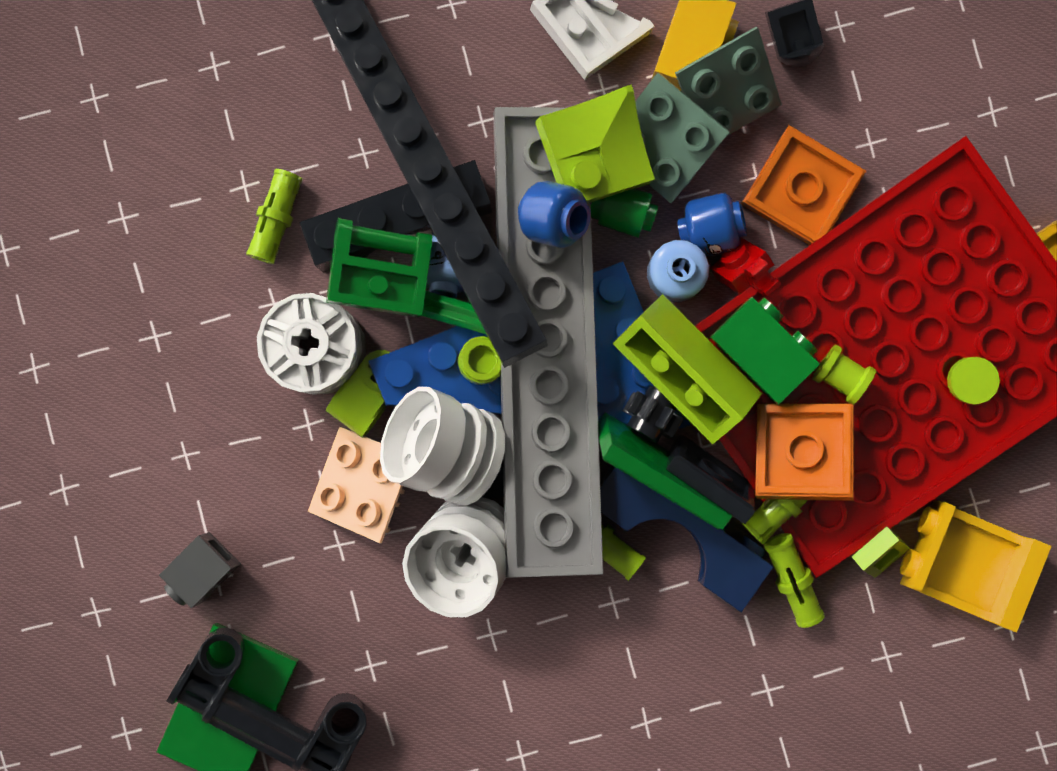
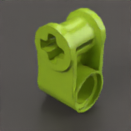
[326,350,390,438]

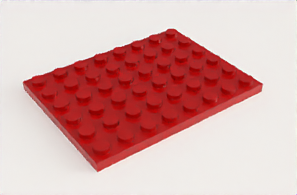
[695,136,1057,578]

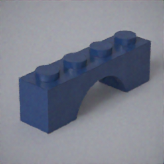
[600,465,773,613]

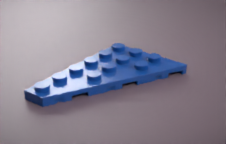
[368,261,690,429]

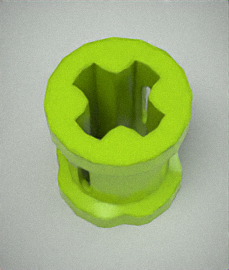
[812,344,876,405]

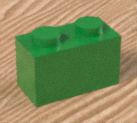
[709,297,820,405]

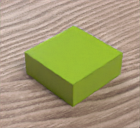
[852,527,910,578]

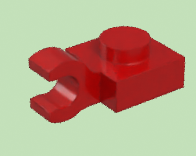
[710,239,781,297]

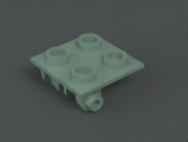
[675,27,782,136]
[635,72,730,203]

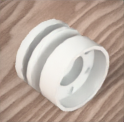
[257,293,366,395]
[380,387,505,506]
[402,497,507,617]

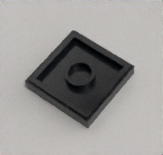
[666,435,755,524]

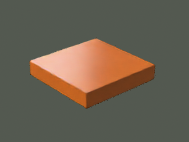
[741,125,866,245]
[755,404,854,500]

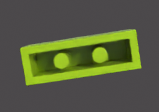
[612,294,762,444]

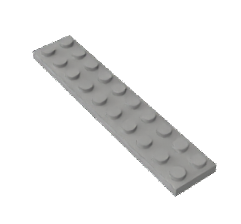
[493,107,603,578]

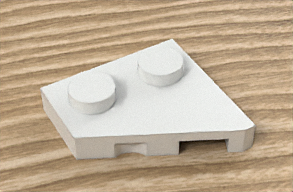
[530,0,655,80]

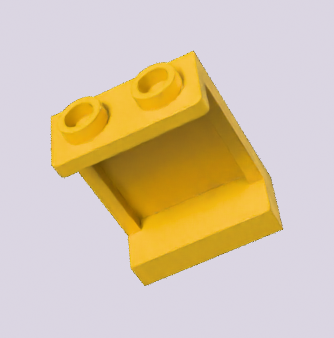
[900,501,1052,633]

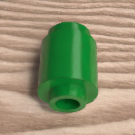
[591,189,658,238]

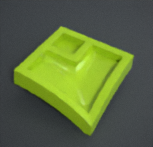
[535,84,655,203]

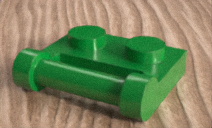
[326,218,432,318]

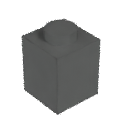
[159,532,241,608]

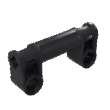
[166,627,367,771]

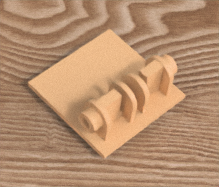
[308,427,405,543]

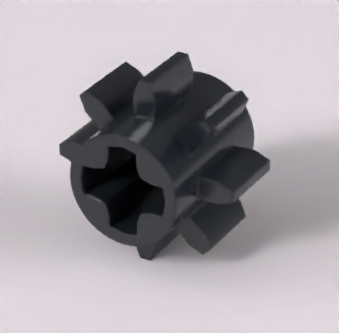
[622,386,684,444]

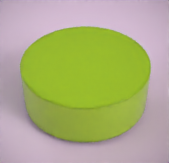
[458,336,501,385]
[947,357,1000,404]

